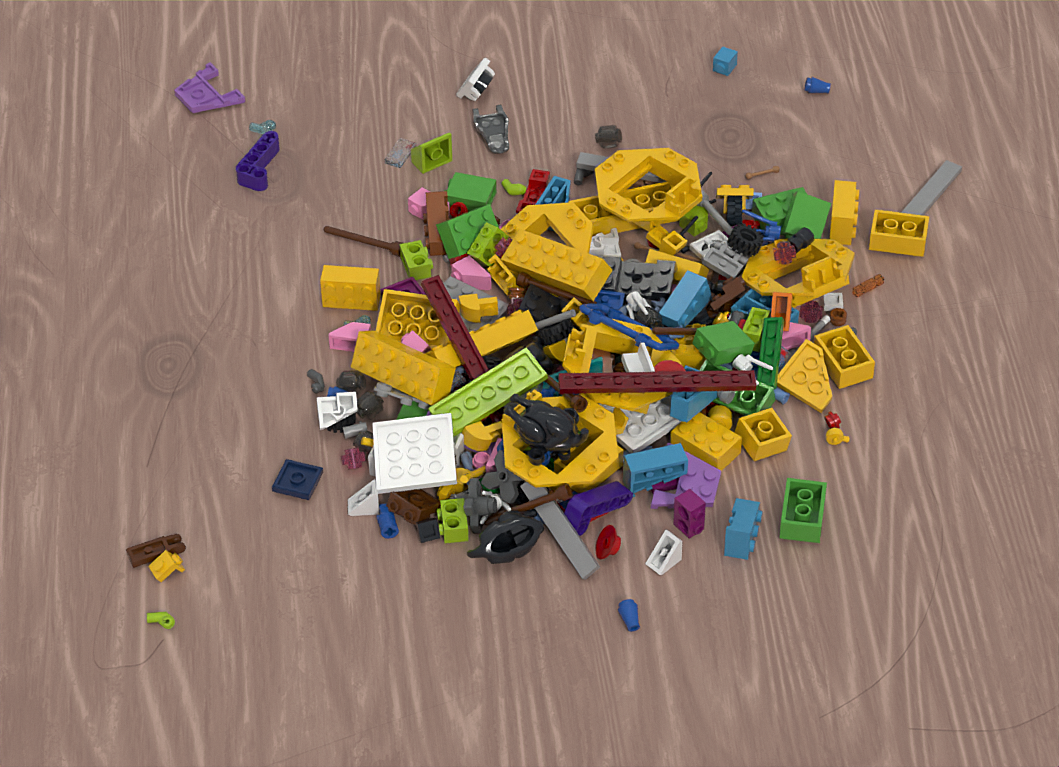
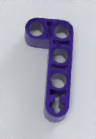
[236,131,280,191]
[564,481,633,536]

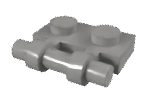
[702,240,749,279]

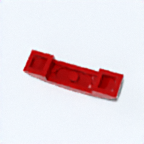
[516,169,550,214]

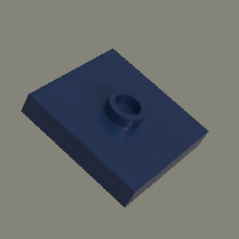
[272,459,323,500]

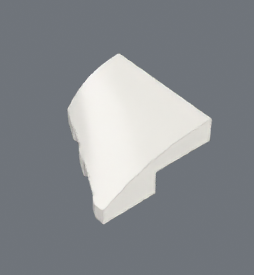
[589,228,621,258]
[317,392,358,430]

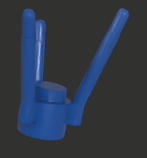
[742,209,781,242]

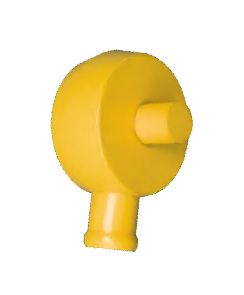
[825,428,850,445]

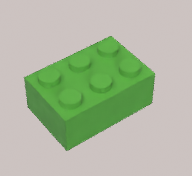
[752,187,807,234]
[436,204,499,259]
[779,478,827,543]

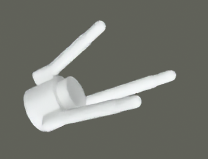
[626,291,660,320]
[732,354,773,385]
[480,491,511,524]

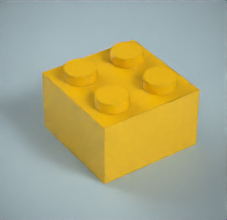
[734,408,792,461]

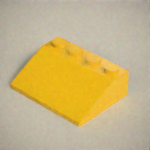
[376,289,460,349]

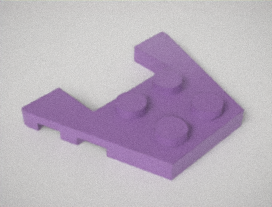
[174,62,245,113]
[651,443,721,509]

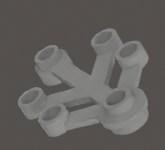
[373,382,430,409]

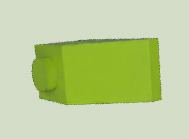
[679,205,708,237]

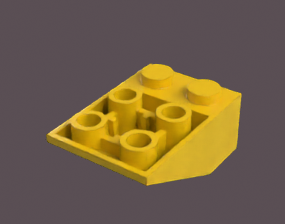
[670,323,707,370]

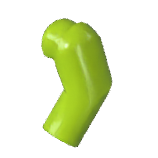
[501,179,527,196]
[147,612,175,629]

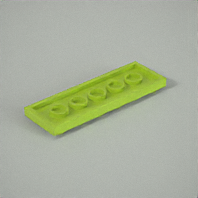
[428,348,548,437]

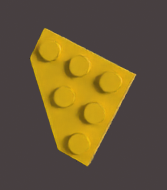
[777,339,832,413]

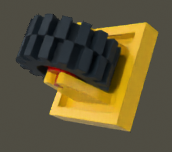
[716,185,754,226]

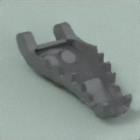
[472,104,509,154]

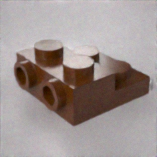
[710,276,746,312]
[386,489,441,525]

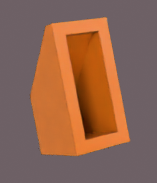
[771,292,793,332]

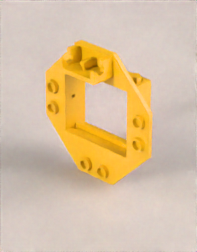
[595,148,703,232]
[487,202,594,299]
[742,239,855,308]
[562,319,681,414]
[502,389,618,492]

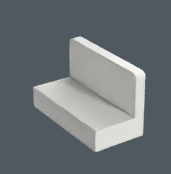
[621,343,655,372]

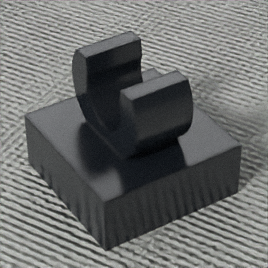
[416,517,440,543]

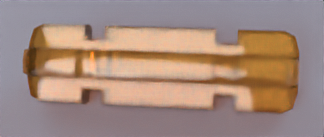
[852,274,884,297]

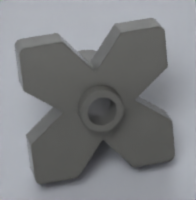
[481,450,525,504]
[463,478,497,533]

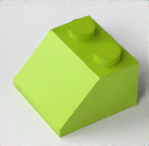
[411,132,453,174]

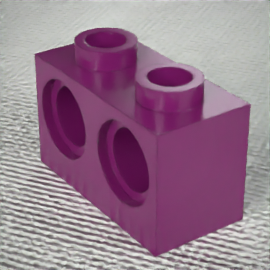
[673,489,706,539]

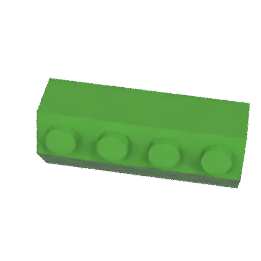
[700,360,776,416]

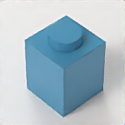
[713,46,738,76]

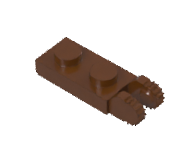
[126,533,186,568]

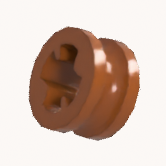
[508,288,525,298]
[830,308,847,326]

